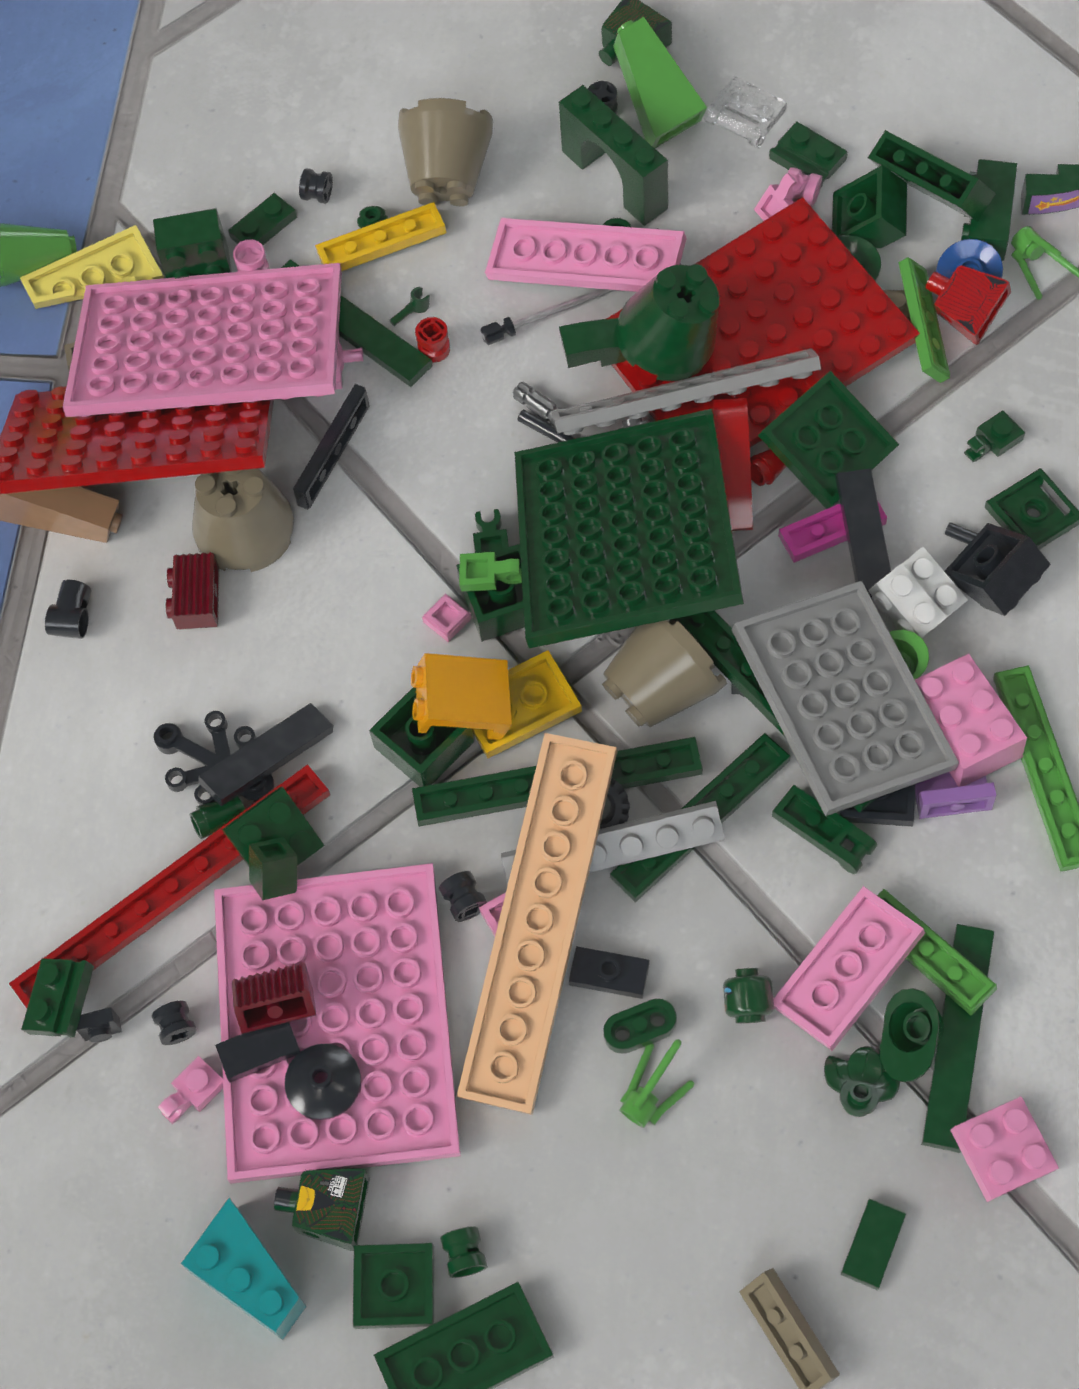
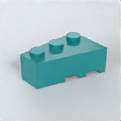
[181,1198,307,1340]

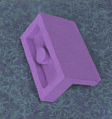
[915,772,997,819]

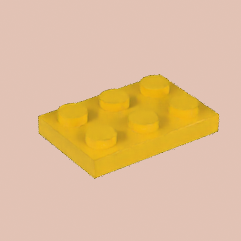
[472,650,582,759]

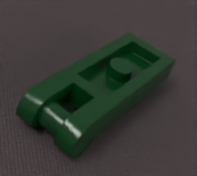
[772,785,877,874]

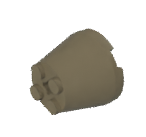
[398,98,493,206]
[192,468,294,572]
[602,619,727,727]

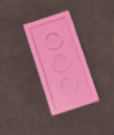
[773,886,925,1051]

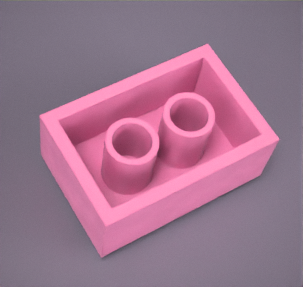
[915,654,1027,787]

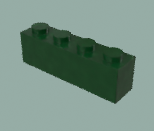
[868,130,996,222]

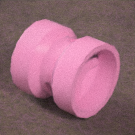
[788,167,822,207]
[233,239,269,272]

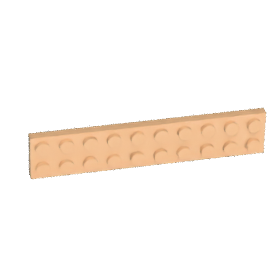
[456,733,617,1115]

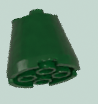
[616,264,719,381]

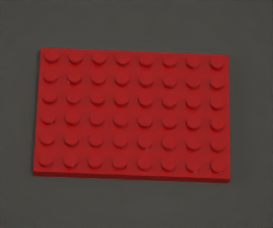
[606,197,920,448]
[0,386,274,494]

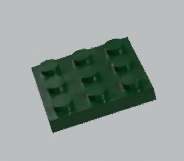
[758,371,899,509]

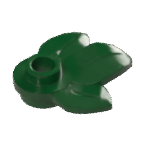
[824,1046,900,1117]

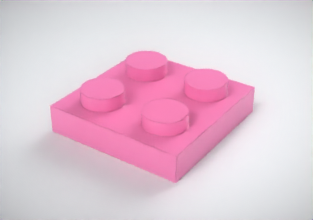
[950,1096,1059,1202]

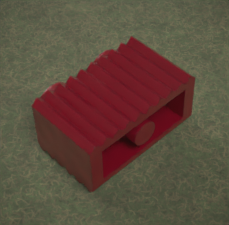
[166,552,220,629]
[232,962,317,1034]

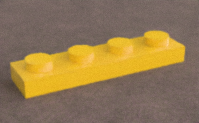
[315,202,446,271]

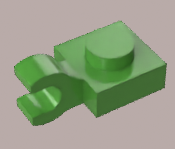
[459,552,522,592]

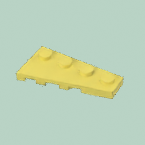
[20,225,164,309]

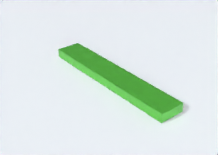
[993,665,1079,872]

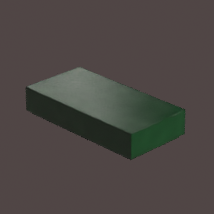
[840,1199,906,1291]

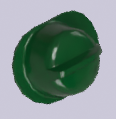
[880,988,944,1082]

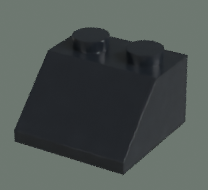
[944,523,1051,616]

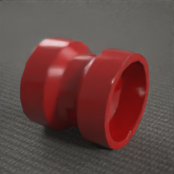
[415,317,450,363]

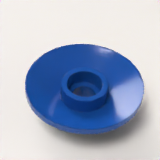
[936,239,1003,279]

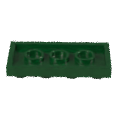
[374,1282,554,1389]

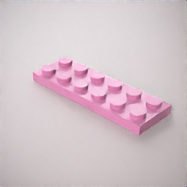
[485,218,687,292]

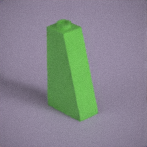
[613,17,707,148]

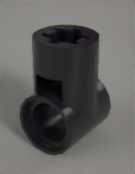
[45,580,92,639]

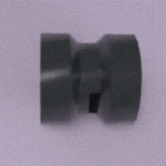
[439,871,487,922]

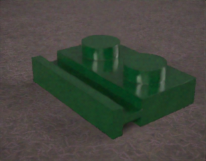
[769,121,848,187]
[21,958,94,1038]

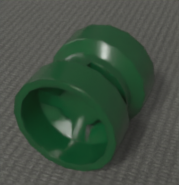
[440,1226,487,1278]

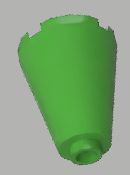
[0,223,77,287]

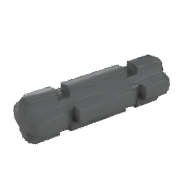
[513,382,563,425]

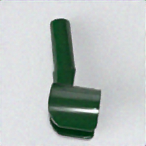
[389,287,430,326]

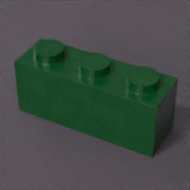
[961,159,1017,261]

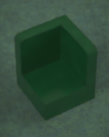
[249,837,297,900]

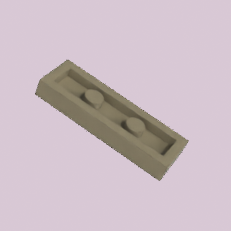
[739,1268,840,1389]

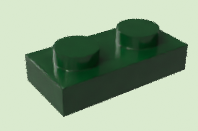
[228,193,297,246]

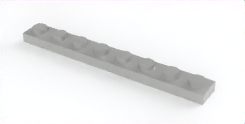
[551,348,821,435]

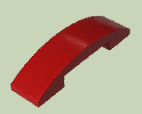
[713,398,753,531]

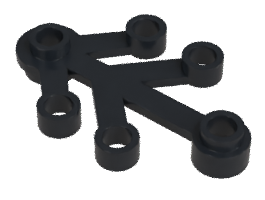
[153,711,274,805]

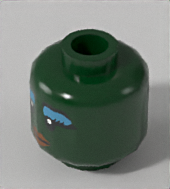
[723,968,774,1024]

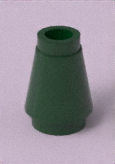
[189,796,245,839]

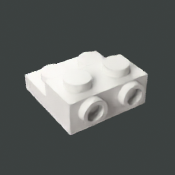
[868,547,968,638]

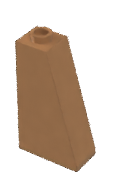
[0,486,123,543]

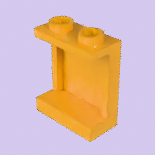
[411,653,512,740]

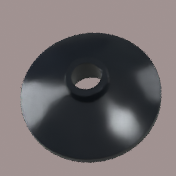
[284,1044,361,1120]

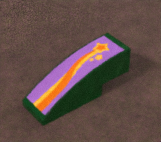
[1021,164,1079,215]

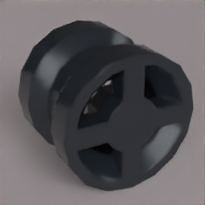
[588,81,618,114]
[299,168,333,204]
[151,1000,197,1045]

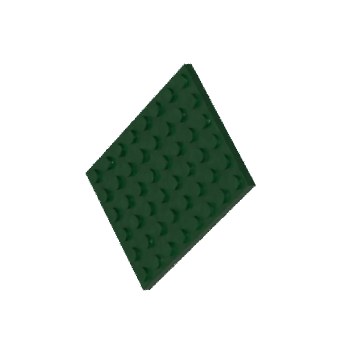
[514,409,744,649]

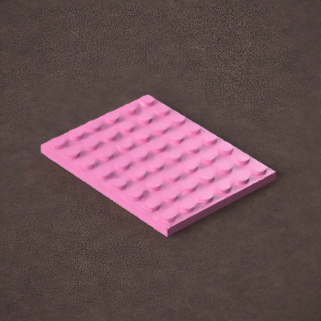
[63,263,342,417]
[214,863,461,1184]

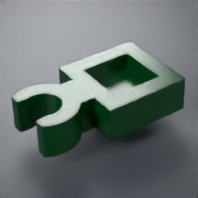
[473,509,509,553]

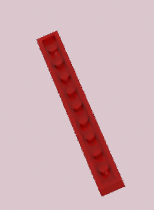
[9,764,330,1008]

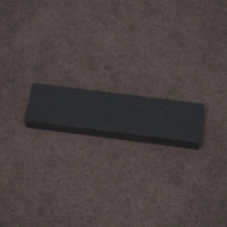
[293,384,370,510]
[835,468,891,607]
[199,703,334,807]

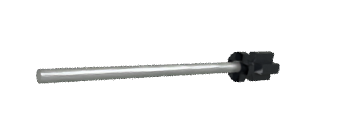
[480,289,613,345]

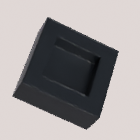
[76,1007,122,1043]

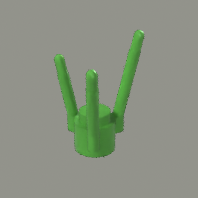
[1011,226,1079,300]
[619,1039,694,1128]

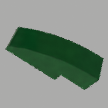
[559,318,627,368]

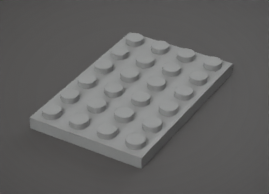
[732,581,959,816]

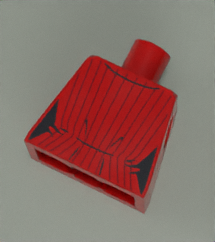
[925,265,1011,345]

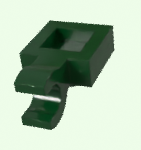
[964,410,1025,462]

